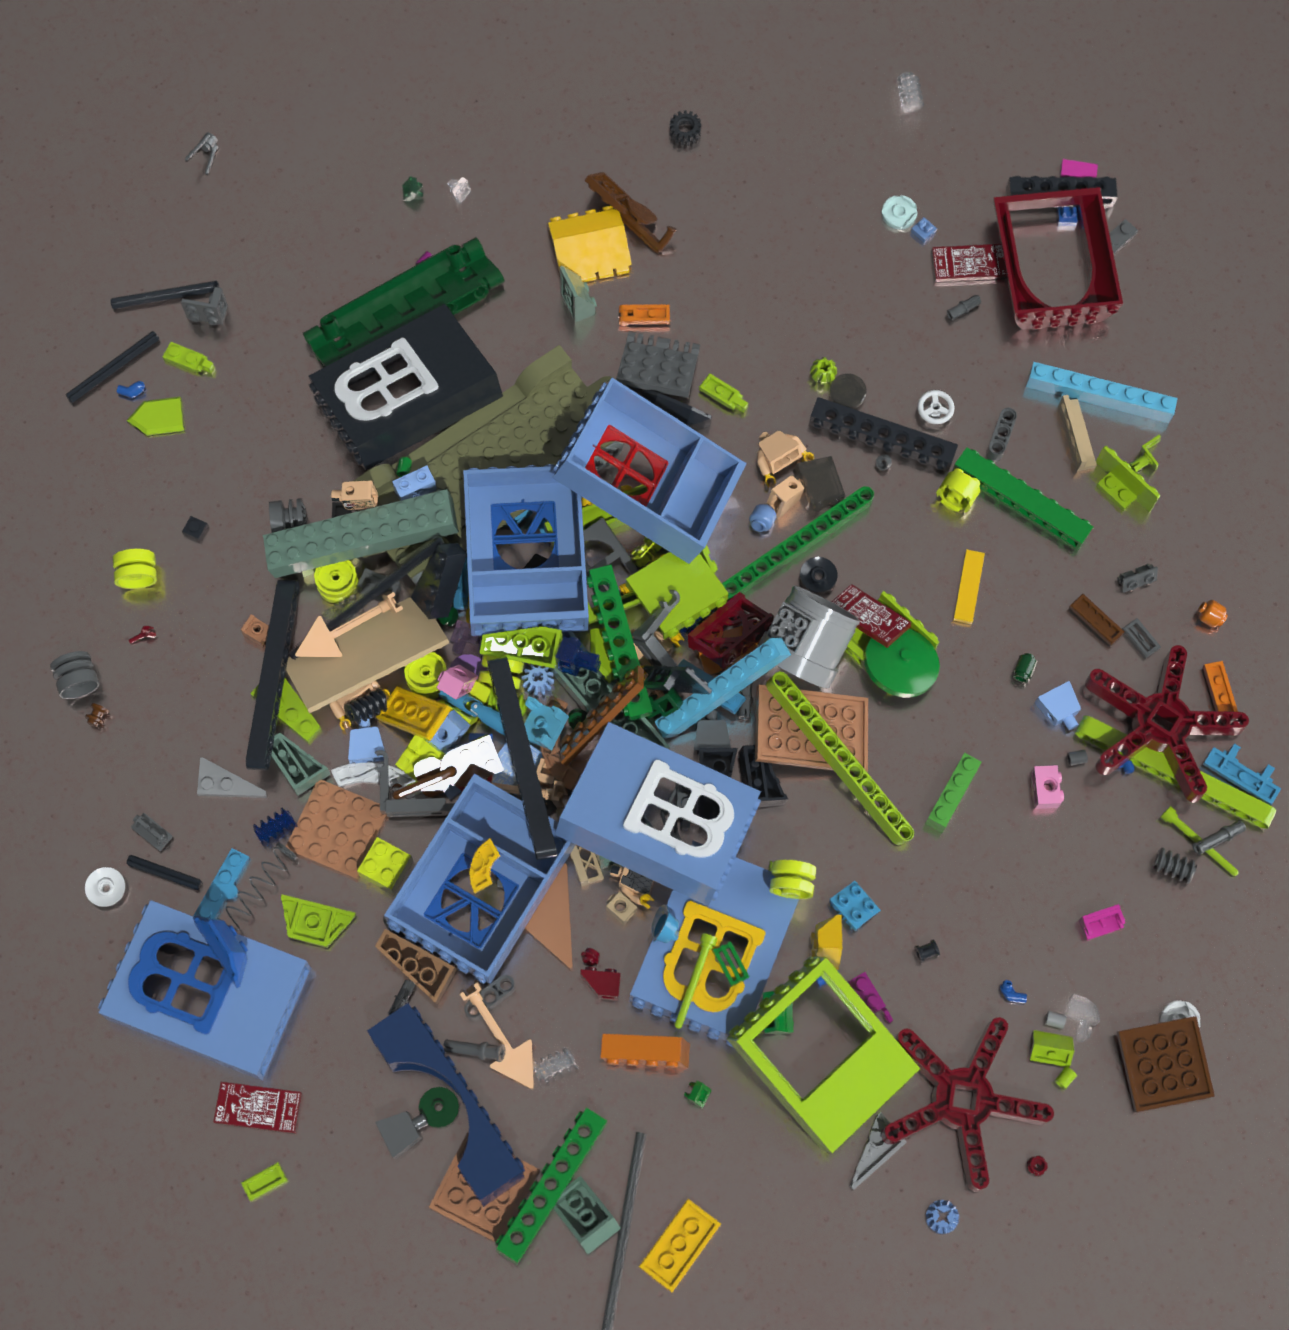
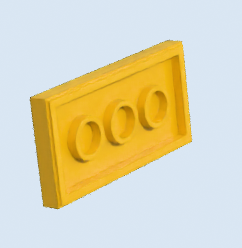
[376,686,451,741]
[639,1199,721,1293]

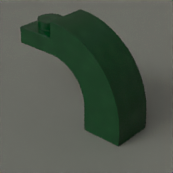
[645,687,683,720]

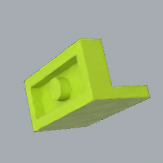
[1030,1030,1074,1067]

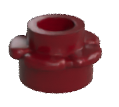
[581,948,600,966]
[1028,1155,1048,1176]

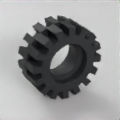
[669,110,701,146]

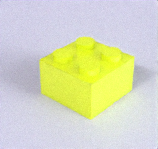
[357,837,413,895]

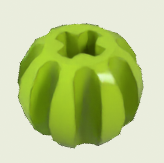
[810,357,837,385]

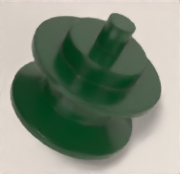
[438,607,458,626]
[568,708,587,729]

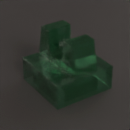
[402,176,423,202]

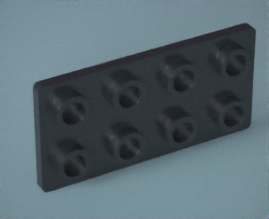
[643,665,712,694]

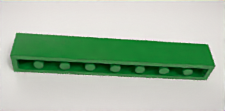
[952,447,1094,550]

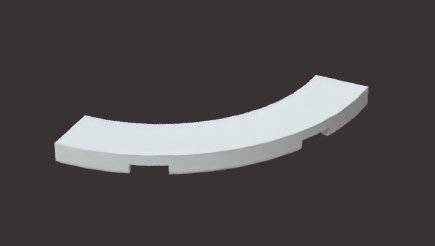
[331,762,431,799]

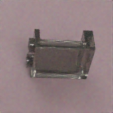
[793,456,846,511]

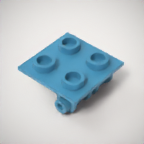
[829,881,881,931]

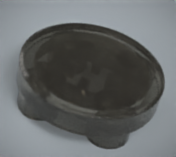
[829,374,867,409]

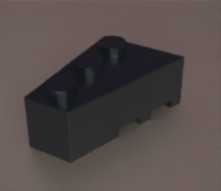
[738,745,789,807]

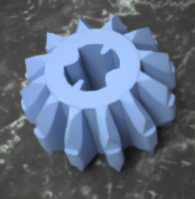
[522,664,554,696]

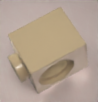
[606,892,637,925]

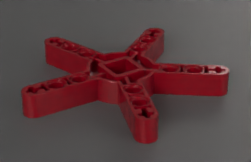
[1085,645,1249,803]
[881,1017,1054,1192]

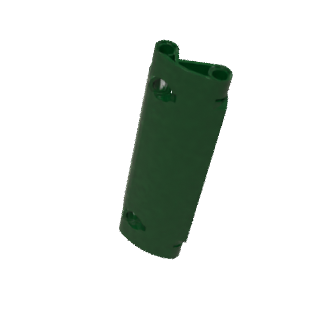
[303,237,505,368]

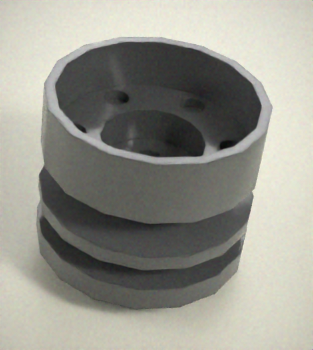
[269,498,308,533]
[50,651,100,699]

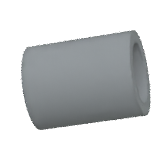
[1045,1011,1066,1029]

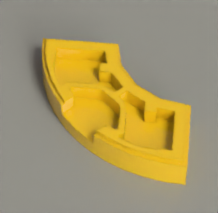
[469,838,501,894]

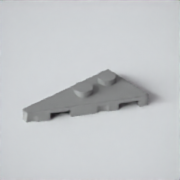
[197,758,267,798]
[850,1112,907,1190]

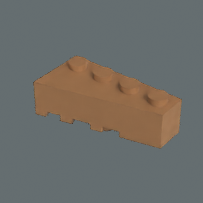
[375,929,457,1004]

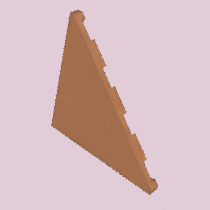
[525,863,573,970]

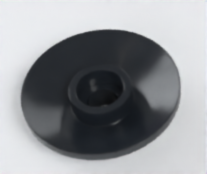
[800,557,838,593]

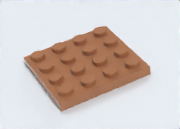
[286,780,387,880]
[428,1132,540,1243]

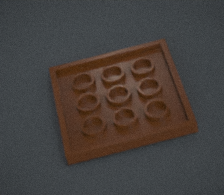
[1117,1016,1215,1112]

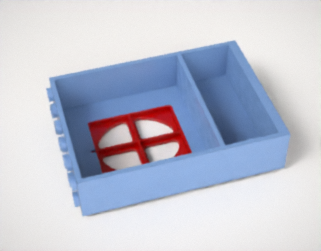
[552,378,747,564]

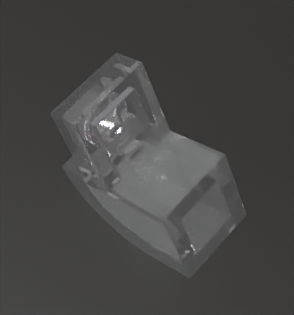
[1065,994,1100,1043]

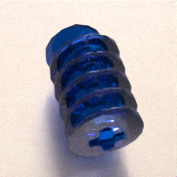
[253,807,298,847]

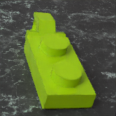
[163,342,215,373]
[699,373,748,413]

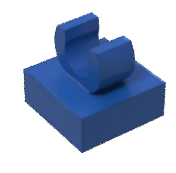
[1057,207,1077,226]

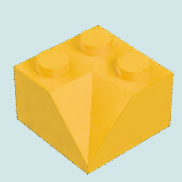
[810,914,842,970]

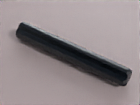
[126,855,202,890]

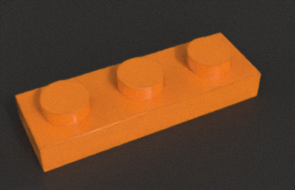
[1203,661,1238,712]

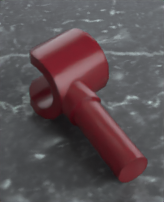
[128,626,156,644]

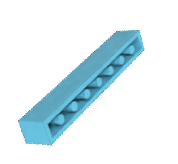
[1026,362,1178,424]
[654,638,791,738]

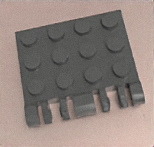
[616,331,700,398]

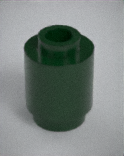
[1013,653,1037,683]

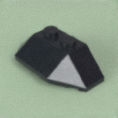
[643,389,712,431]

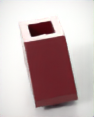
[580,967,621,1000]

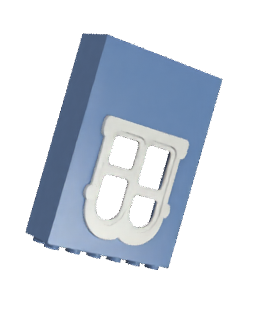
[555,722,761,906]

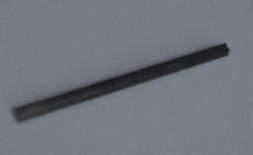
[288,537,445,660]

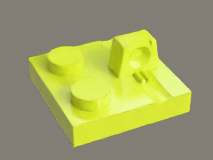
[395,735,445,781]

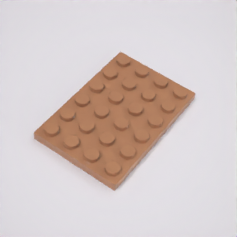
[755,684,868,773]

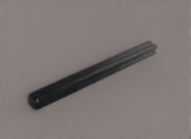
[110,281,220,309]
[66,331,159,403]

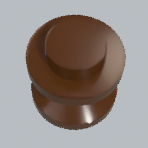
[85,703,110,727]

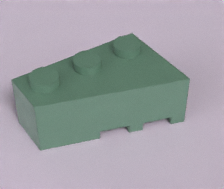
[271,733,331,796]

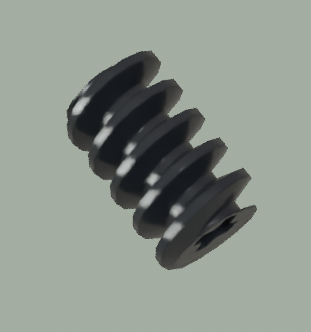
[344,688,387,725]

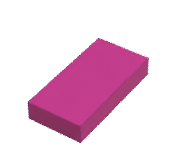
[1060,159,1098,178]

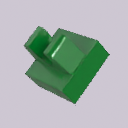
[684,1081,712,1108]

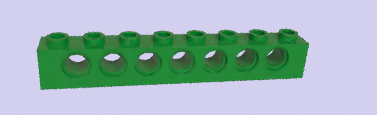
[586,564,653,721]
[495,1107,607,1265]

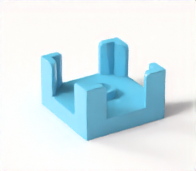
[524,696,569,751]

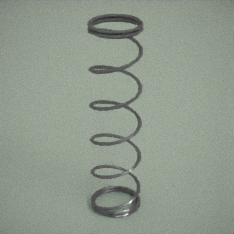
[217,843,298,933]

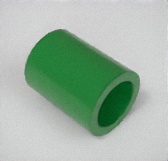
[396,457,412,478]

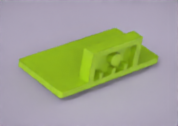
[1096,445,1160,512]

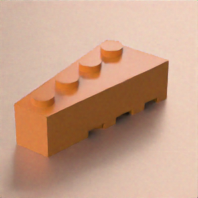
[601,1034,690,1068]

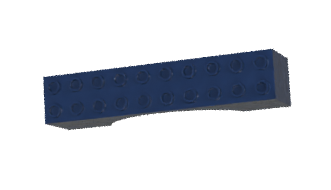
[367,1003,525,1207]

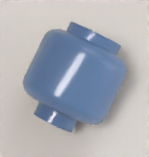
[749,504,776,532]

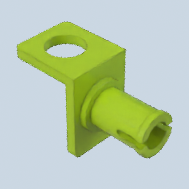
[1129,435,1161,473]

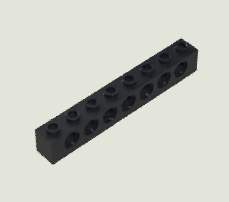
[809,397,958,471]

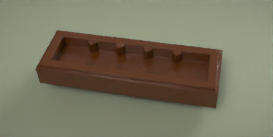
[1069,593,1124,646]

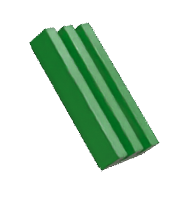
[712,941,749,987]

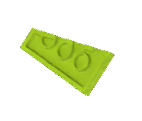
[250,678,321,743]

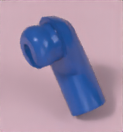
[117,381,145,398]
[1000,980,1027,1004]

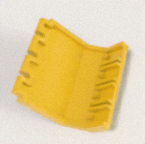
[546,206,632,282]

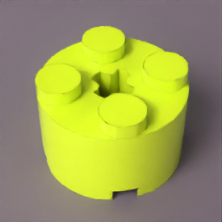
[936,468,980,512]

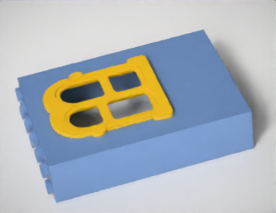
[629,841,799,1047]

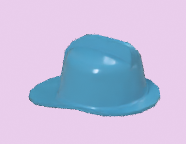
[651,904,679,943]

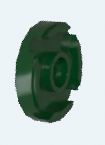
[418,1087,460,1129]

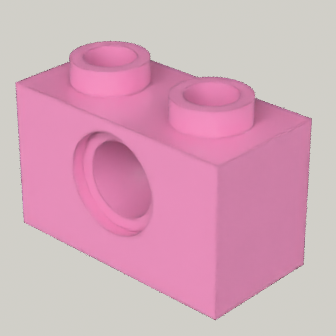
[437,665,478,699]
[1031,765,1064,809]

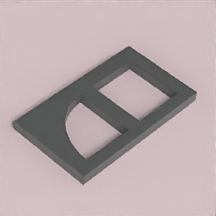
[583,518,639,596]

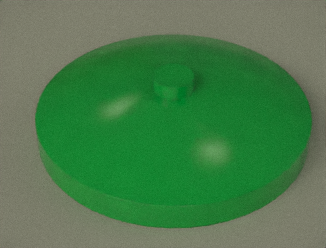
[864,629,940,697]

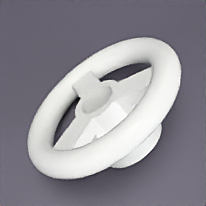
[918,390,954,424]

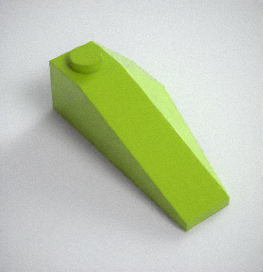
[480,626,563,668]

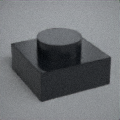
[182,516,209,542]

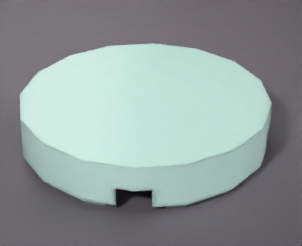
[881,195,917,230]

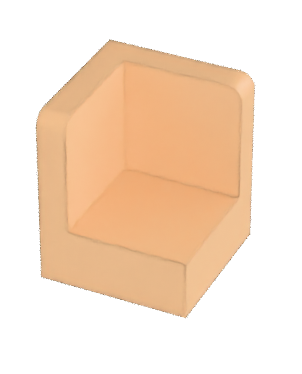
[537,758,556,789]

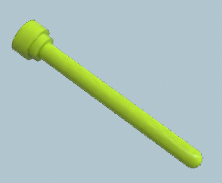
[1160,806,1239,876]
[675,933,717,1029]

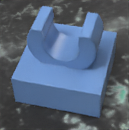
[911,218,937,243]

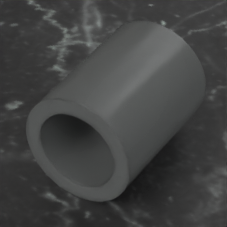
[1067,749,1088,766]

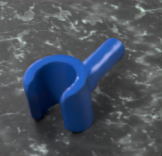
[1106,760,1135,774]

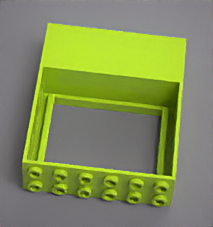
[726,956,920,1153]

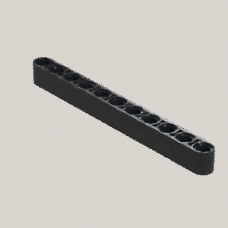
[246,580,300,770]
[487,656,557,860]

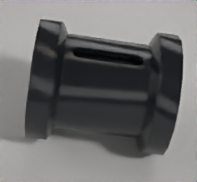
[914,940,940,963]

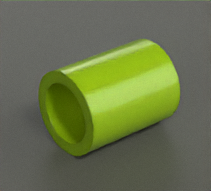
[1054,1066,1077,1090]

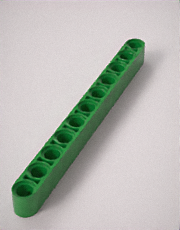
[711,486,874,612]

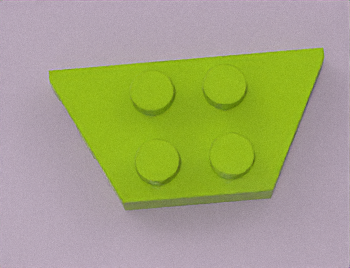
[281,894,356,948]

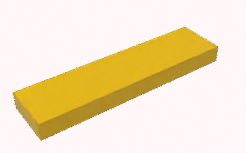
[953,549,985,625]

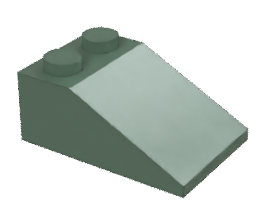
[559,266,597,322]
[553,1176,621,1254]

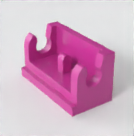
[1078,904,1126,940]

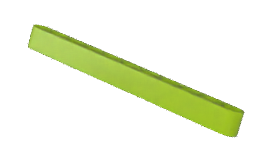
[766,671,914,845]
[1075,715,1276,829]

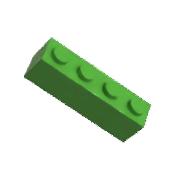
[925,753,982,833]

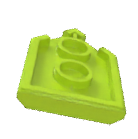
[127,396,184,436]
[590,628,628,683]

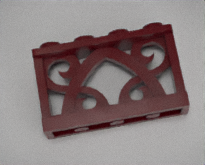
[688,592,774,669]

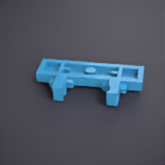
[1203,743,1281,806]

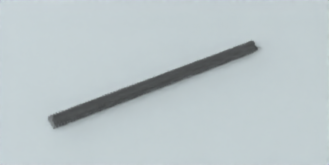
[601,1132,647,1330]

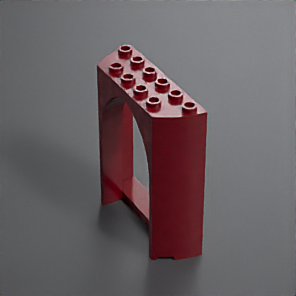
[993,187,1123,330]

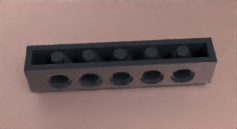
[1007,176,1118,206]

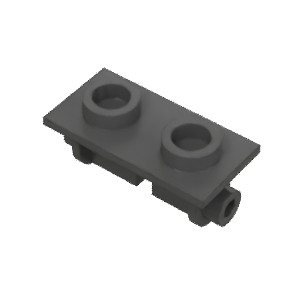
[1117,564,1158,593]
[131,813,173,851]

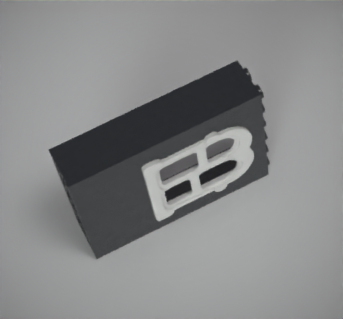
[308,304,503,470]

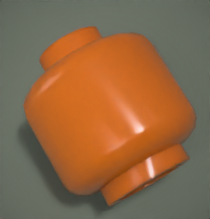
[1198,600,1228,628]

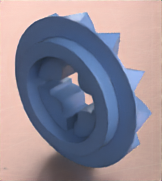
[926,1200,959,1234]

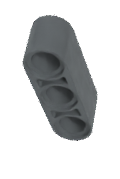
[986,407,1017,462]
[464,975,515,1021]

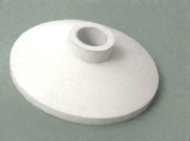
[85,867,125,907]

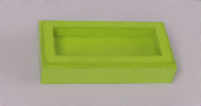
[241,1162,288,1201]

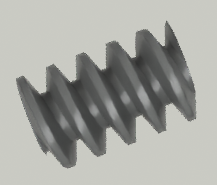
[1152,847,1197,884]

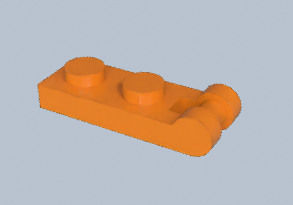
[619,304,670,326]

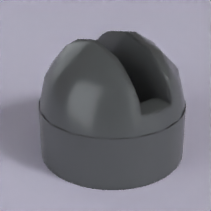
[876,455,892,471]

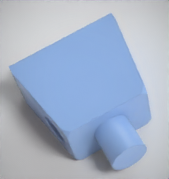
[1035,681,1081,731]
[348,718,385,764]

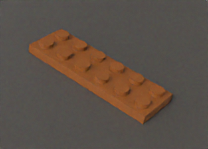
[560,665,644,766]

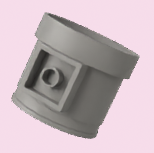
[756,586,860,688]

